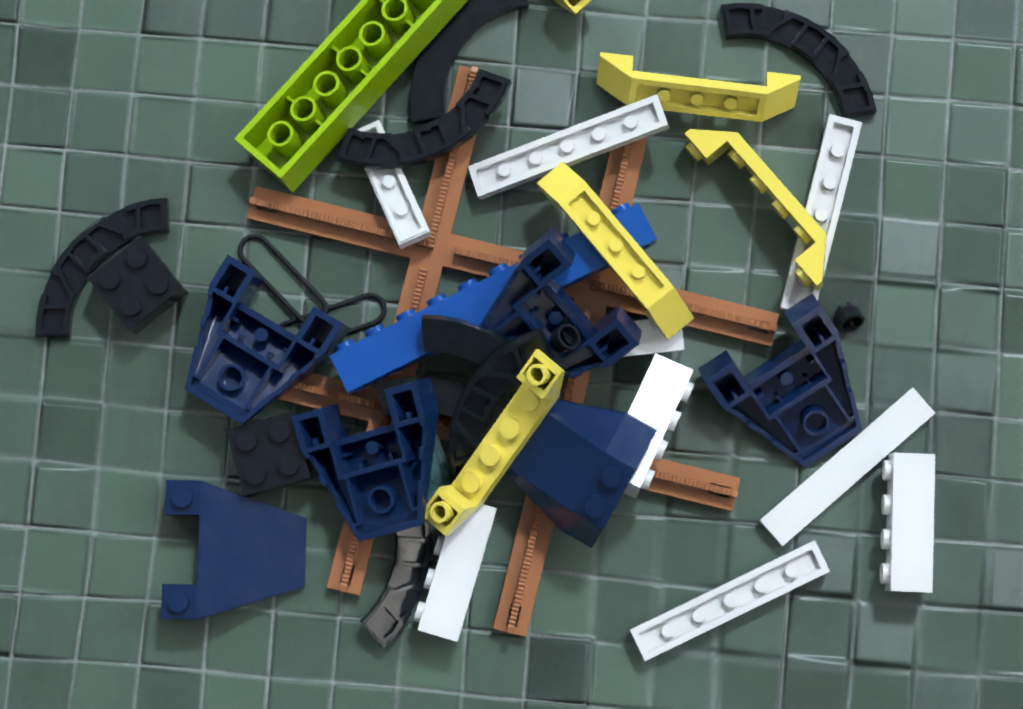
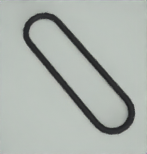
[238,234,328,323]
[279,293,387,335]

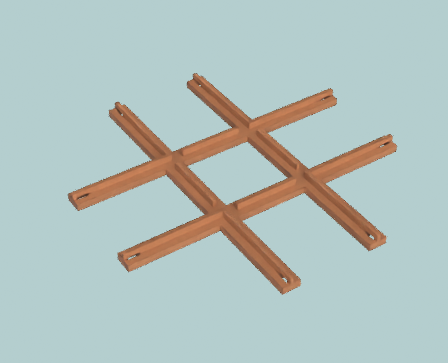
[247,65,779,637]

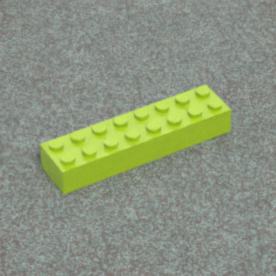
[234,0,468,193]

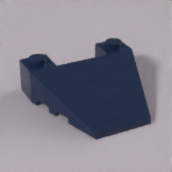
[479,227,642,399]
[185,255,350,425]
[698,293,863,467]
[291,378,439,542]
[161,480,307,620]

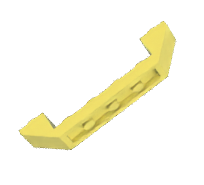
[596,52,801,122]
[685,129,827,291]
[536,162,694,341]
[425,349,565,536]

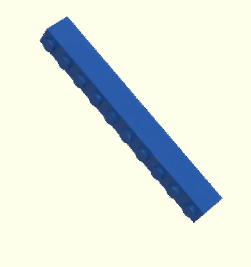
[330,202,657,395]

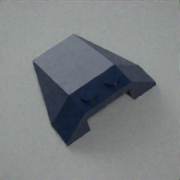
[506,399,658,548]

